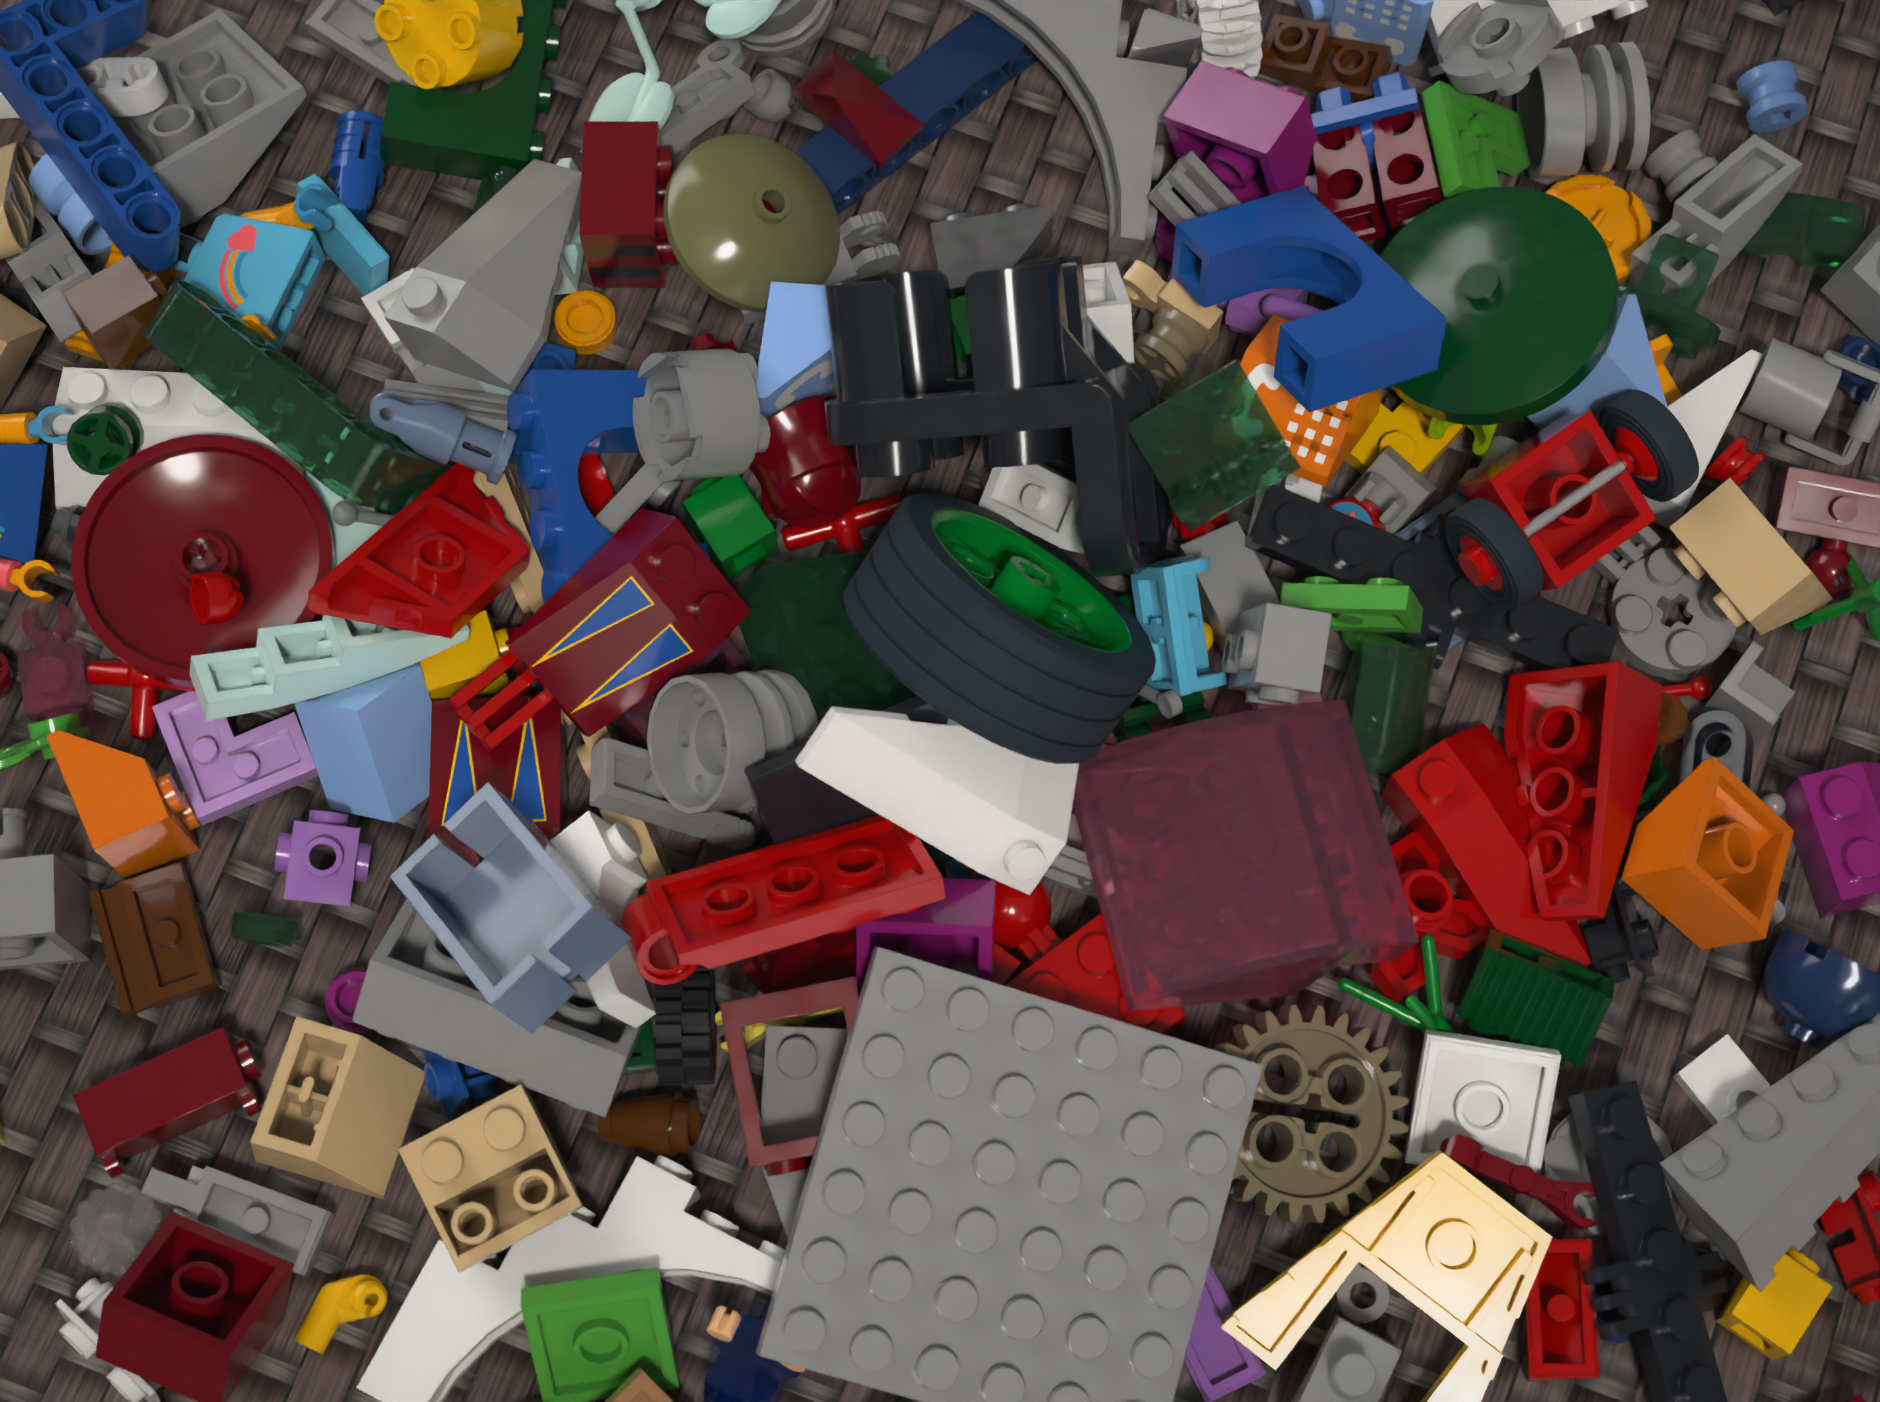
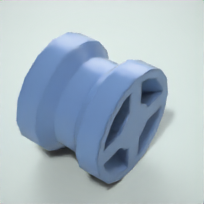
[1737,60,1808,133]

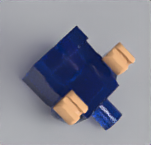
[703,1301,806,1402]

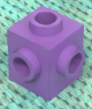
[274,810,372,907]

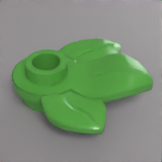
[0,711,91,772]

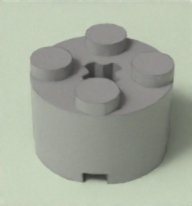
[632,348,770,482]

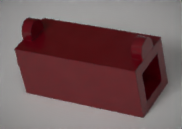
[73,1027,263,1179]

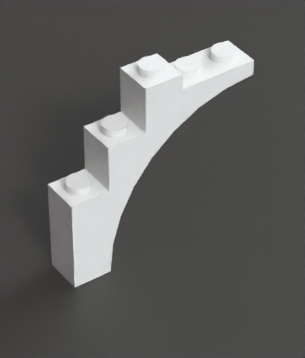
[357,1155,785,1402]

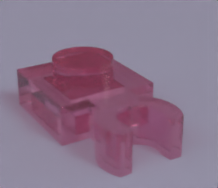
[17,604,94,721]

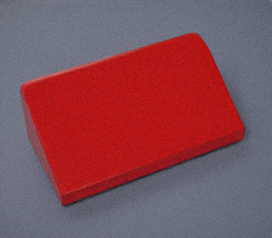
[1523,1239,1600,1382]

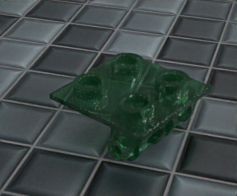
[1128,359,1301,532]

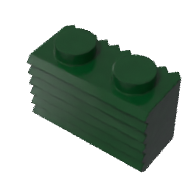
[1457,928,1615,1067]

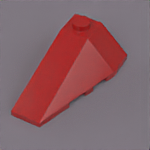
[1504,661,1661,921]
[1381,723,1592,968]

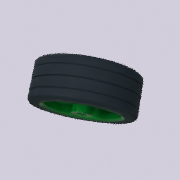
[843,493,1156,764]

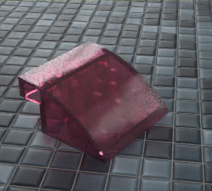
[1073,700,1419,1011]

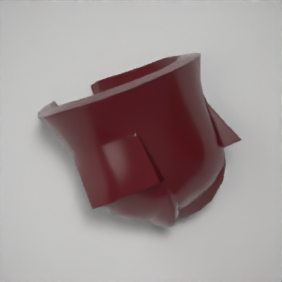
[748,395,861,528]

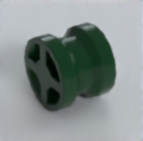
[67,403,144,475]

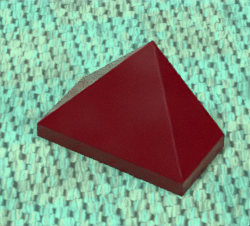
[792,50,922,169]

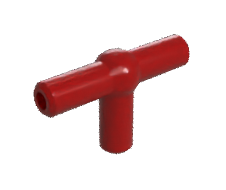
[781,493,902,581]
[86,660,196,740]

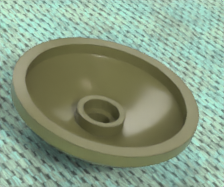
[663,134,840,312]

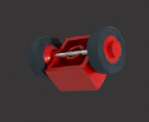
[1444,390,1699,611]

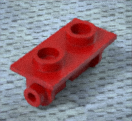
[1820,1170,1880,1306]

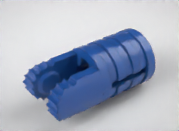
[329,111,386,224]

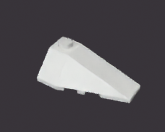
[795,706,1079,895]

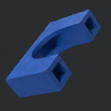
[1171,186,1446,412]
[507,369,710,603]

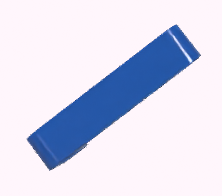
[0,0,180,272]

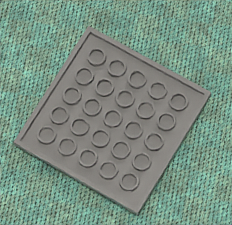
[756,947,1263,1402]

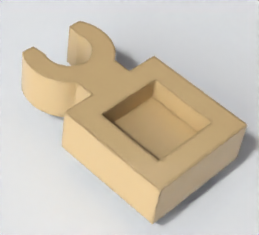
[1122,260,1223,355]

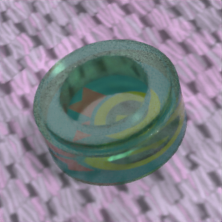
[230,912,299,947]

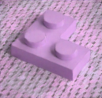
[152,691,319,826]

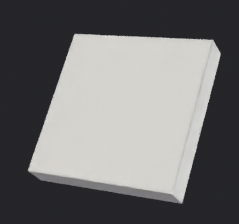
[1404,1029,1561,1175]

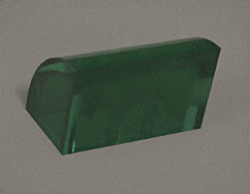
[1341,630,1439,773]

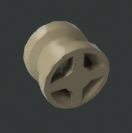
[1133,306,1209,384]

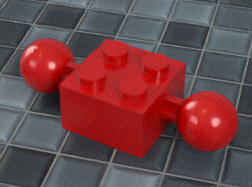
[979,875,1186,1037]

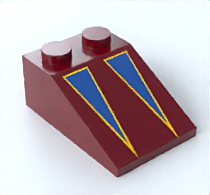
[505,508,751,737]
[428,696,569,867]

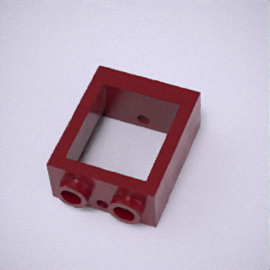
[719,977,859,1176]

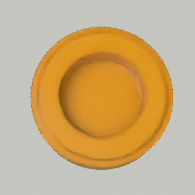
[554,290,618,355]

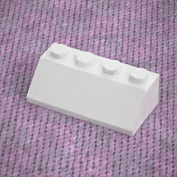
[52,367,318,510]

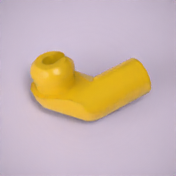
[293,1274,388,1355]

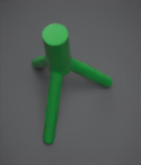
[1792,551,1880,641]
[1338,934,1456,1035]

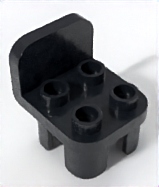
[824,256,1168,577]

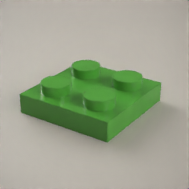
[521,1268,679,1402]

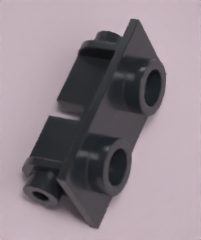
[1583,856,1660,984]

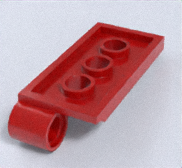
[621,815,946,985]

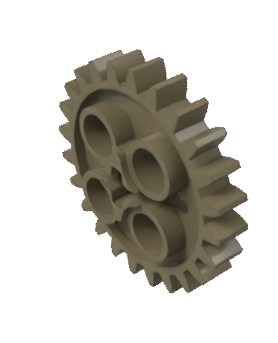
[1214,1005,1409,1223]

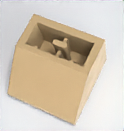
[250,1016,425,1199]
[398,1085,583,1273]

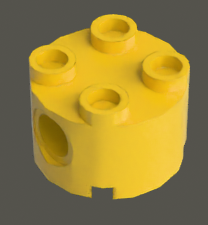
[374,0,524,89]

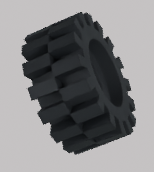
[654,965,717,1085]

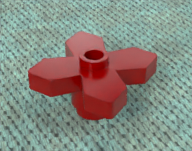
[1316,831,1491,1003]

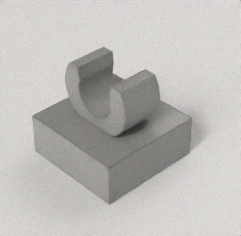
[1345,446,1437,535]

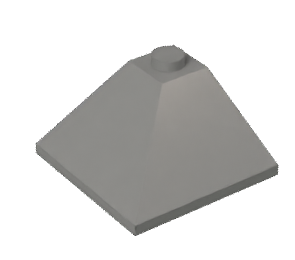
[89,9,307,229]

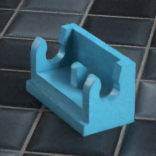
[1130,555,1227,696]

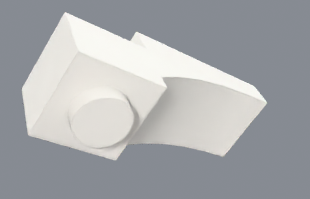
[550,810,657,1029]

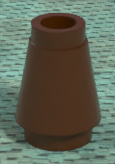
[598,1092,700,1159]

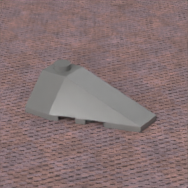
[384,159,582,392]

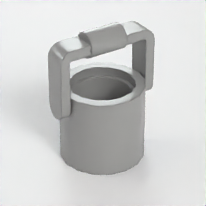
[1738,338,1880,466]

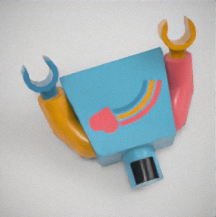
[170,183,339,365]

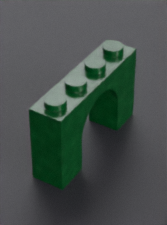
[380,0,565,185]

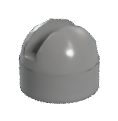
[743,69,796,123]

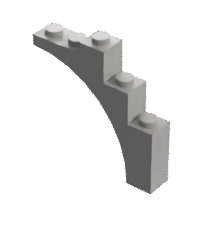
[954,0,1187,256]

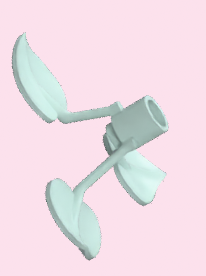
[580,0,781,153]

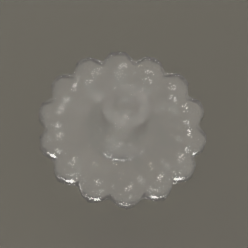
[69,1183,163,1277]

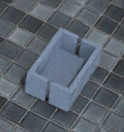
[390,782,632,1034]

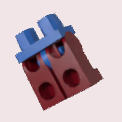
[1311,72,1443,242]

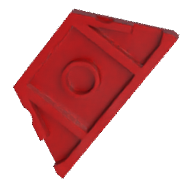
[307,463,530,638]

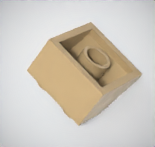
[1669,478,1833,635]

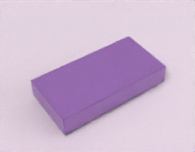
[1183,1264,1266,1402]

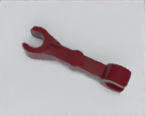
[1439,1134,1597,1230]

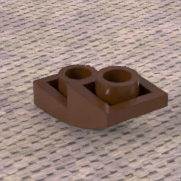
[1259,14,1393,103]

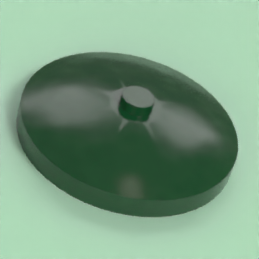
[1380,187,1619,425]

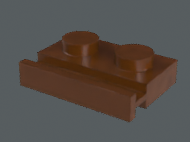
[89,862,220,1019]

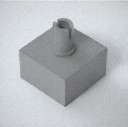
[0,808,91,970]

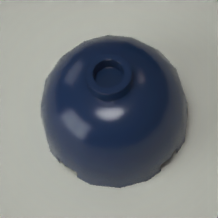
[1764,926,1880,1049]

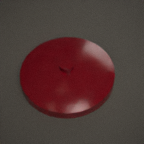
[71,434,336,687]

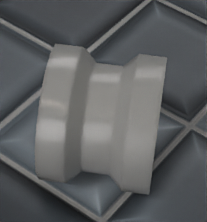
[1644,129,1719,206]

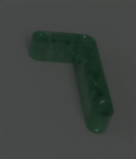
[142,279,456,513]

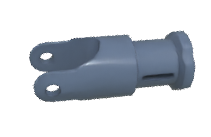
[370,392,517,485]

